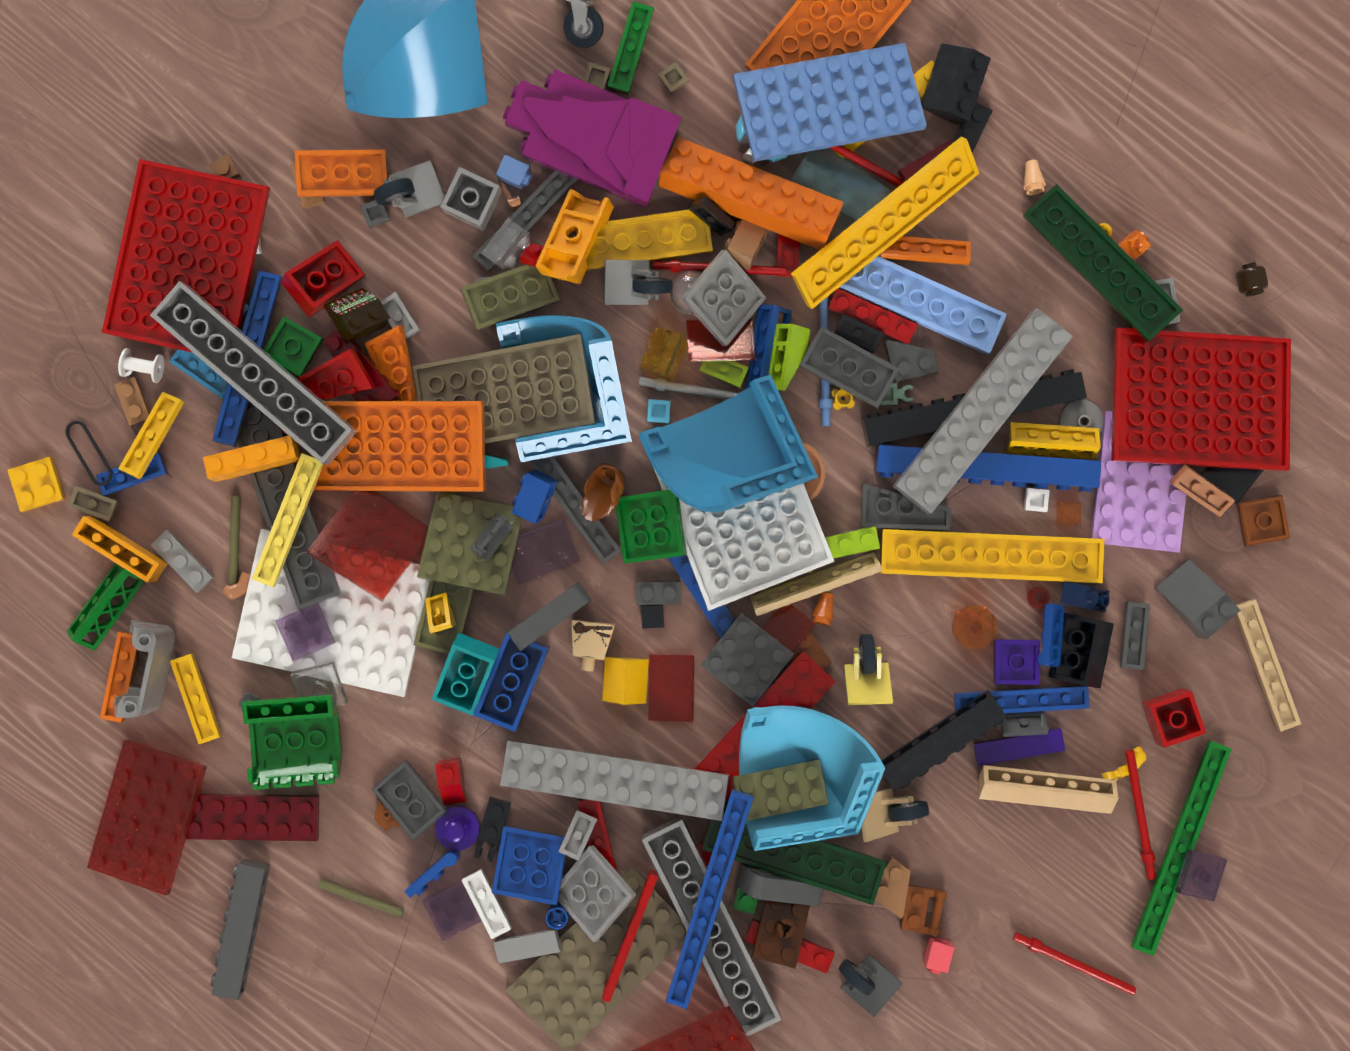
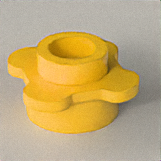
[831,388,855,410]

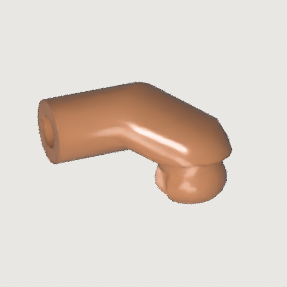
[223,572,251,599]

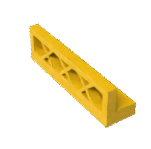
[1005,422,1101,460]

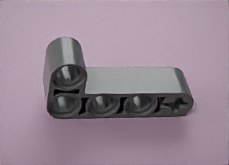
[507,582,591,651]
[735,863,824,906]

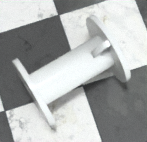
[118,348,165,383]

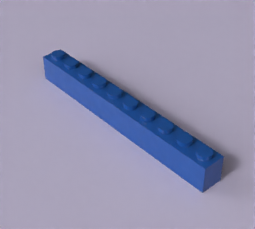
[874,445,1102,492]

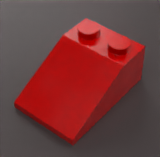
[281,240,365,318]

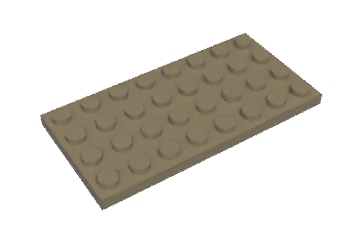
[412,334,597,444]
[506,866,687,1051]

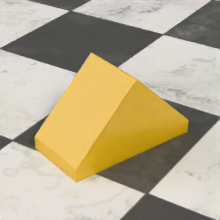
[425,593,456,634]

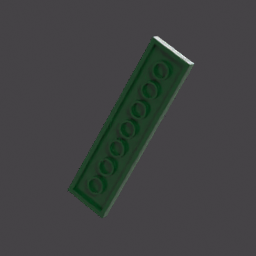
[1023,184,1183,342]
[702,809,887,905]

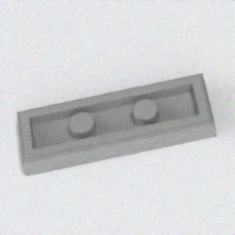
[493,929,562,964]

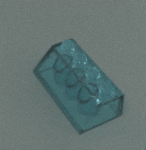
[792,148,891,222]

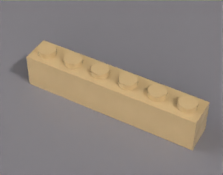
[977,765,1119,814]

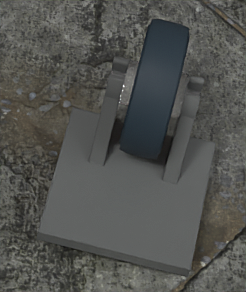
[838,954,903,1017]

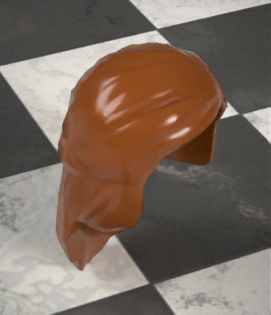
[580,463,625,522]

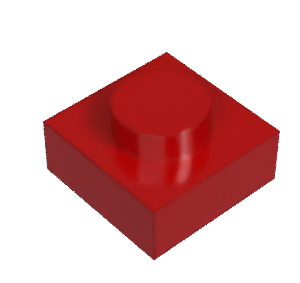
[519,243,544,267]

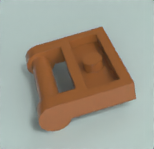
[900,884,947,937]

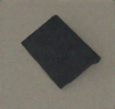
[1201,467,1264,504]

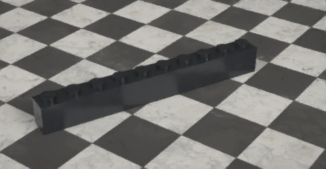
[861,369,1087,447]

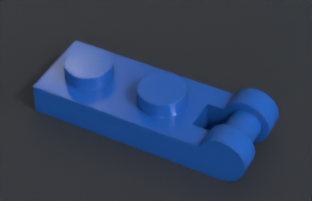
[1038,604,1065,667]
[404,850,460,898]

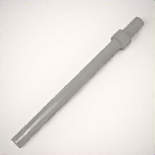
[639,377,739,400]

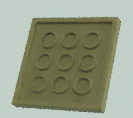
[417,491,523,596]

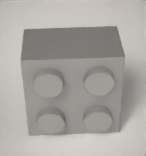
[440,167,503,231]

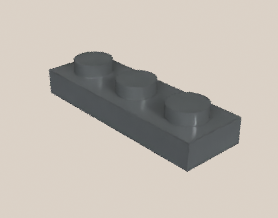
[1119,601,1150,670]

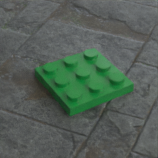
[615,489,687,564]

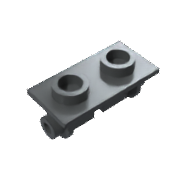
[469,513,515,562]

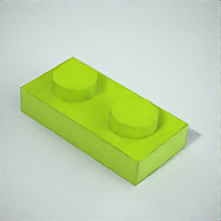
[699,350,749,388]

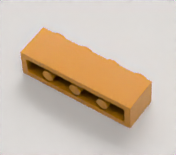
[203,436,301,482]
[72,516,168,583]

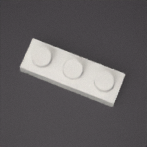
[462,868,512,939]

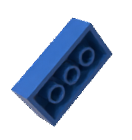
[474,630,550,732]

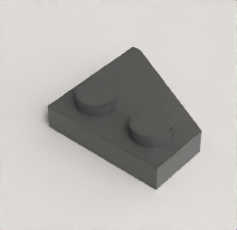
[884,340,938,383]

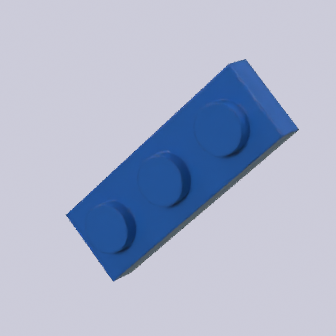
[96,453,168,496]

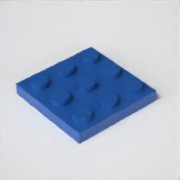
[491,826,566,905]

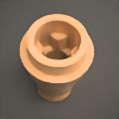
[1024,160,1046,195]

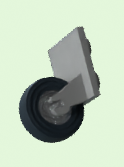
[563,0,604,48]
[374,160,445,218]
[604,259,673,305]

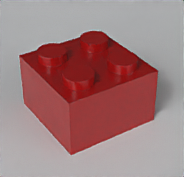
[1141,688,1206,748]

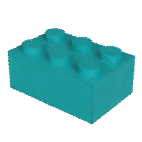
[431,633,500,716]

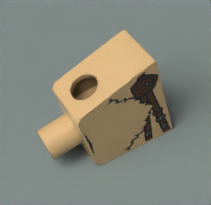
[572,619,615,671]

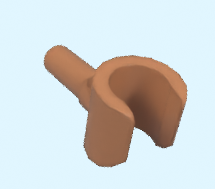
[499,182,522,210]

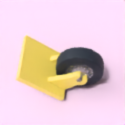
[844,634,893,705]

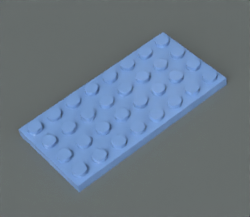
[732,43,927,162]

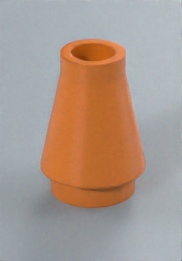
[811,592,834,626]

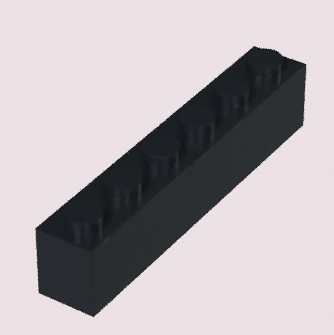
[881,690,1007,791]

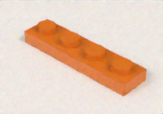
[881,236,971,265]
[100,631,139,723]

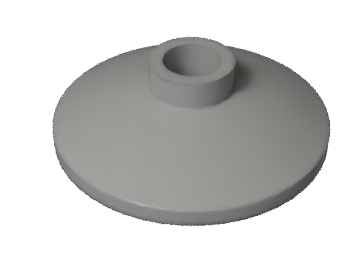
[1059,400,1104,433]

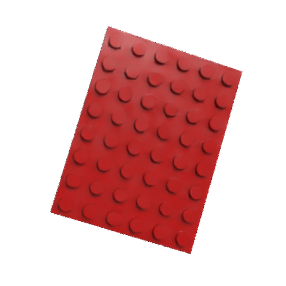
[102,159,271,353]
[1111,327,1291,471]

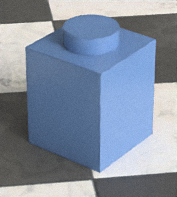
[496,155,532,190]

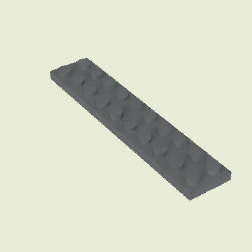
[238,401,342,610]

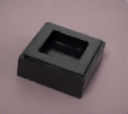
[641,605,664,629]

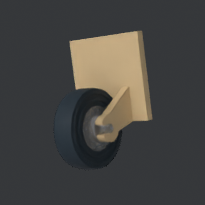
[862,788,929,842]

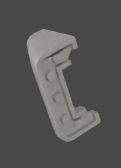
[113,619,175,718]

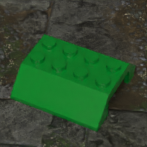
[242,694,342,790]

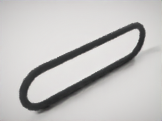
[65,421,113,486]

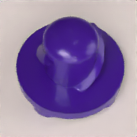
[435,806,480,851]

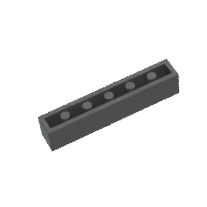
[210,859,270,1000]

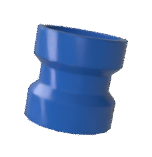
[546,902,569,930]

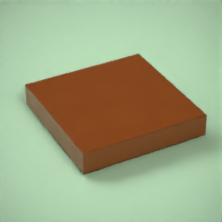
[1236,495,1290,546]

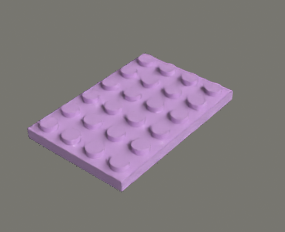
[1090,411,1190,553]

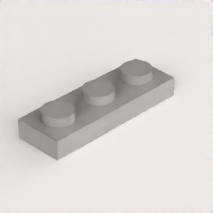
[151,530,215,593]

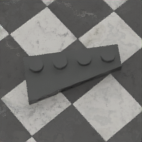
[861,483,951,530]

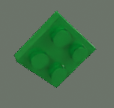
[264,316,323,376]

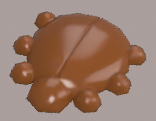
[375,802,400,831]

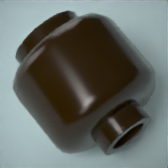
[1236,262,1268,297]

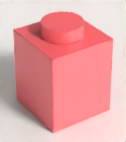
[923,936,955,974]

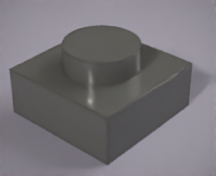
[360,200,390,228]

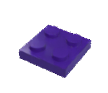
[993,639,1040,685]

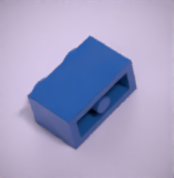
[512,469,558,524]

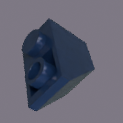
[1060,581,1110,612]

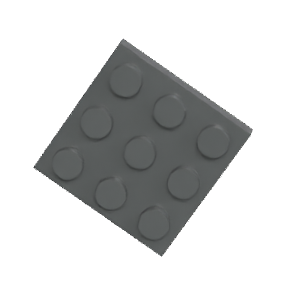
[700,612,794,706]

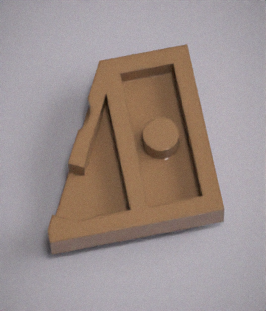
[875,856,911,919]

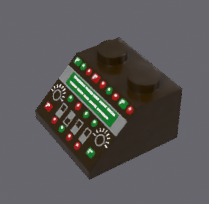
[324,288,390,344]

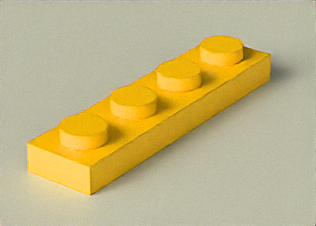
[118,391,184,480]
[170,653,222,744]

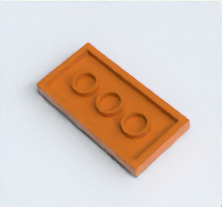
[294,149,387,197]

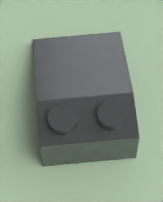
[1155,559,1241,639]

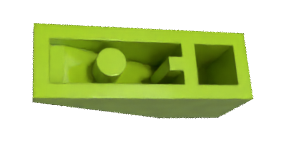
[768,324,810,391]

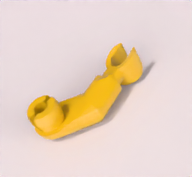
[1101,747,1147,782]

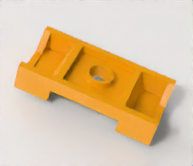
[535,189,614,285]

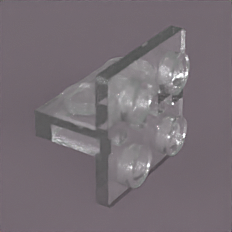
[481,218,531,272]

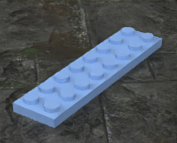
[839,256,1007,355]

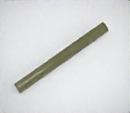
[228,496,240,584]
[318,879,404,918]

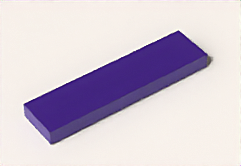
[973,728,1065,766]

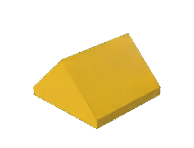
[602,656,649,705]

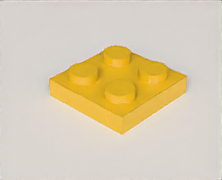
[7,457,66,512]

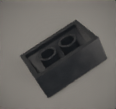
[921,43,991,125]
[1048,613,1114,689]

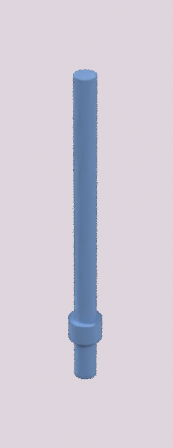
[819,297,832,426]

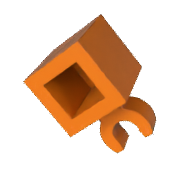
[1118,229,1151,261]

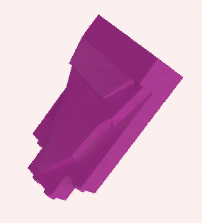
[503,69,681,208]

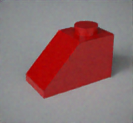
[435,758,466,805]

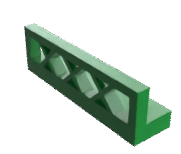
[67,563,144,651]

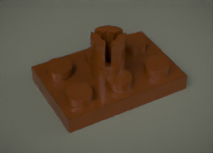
[751,900,810,969]

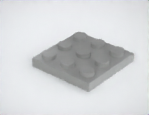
[681,250,767,346]
[558,845,637,943]

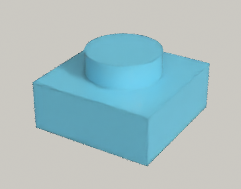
[647,399,671,423]

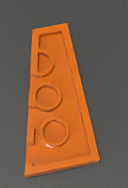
[365,325,417,401]

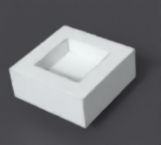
[1023,488,1050,512]

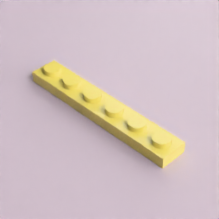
[252,453,324,587]

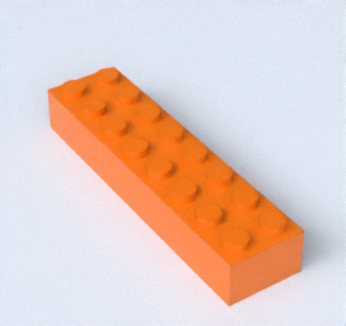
[659,137,844,250]

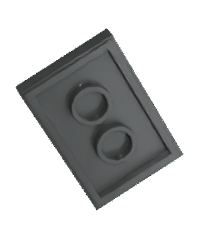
[372,760,448,840]

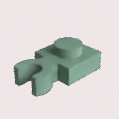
[879,383,913,406]

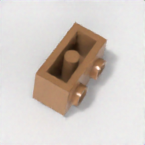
[724,219,768,270]

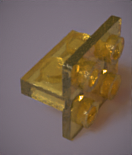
[640,327,690,381]

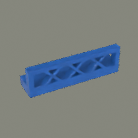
[745,305,792,394]

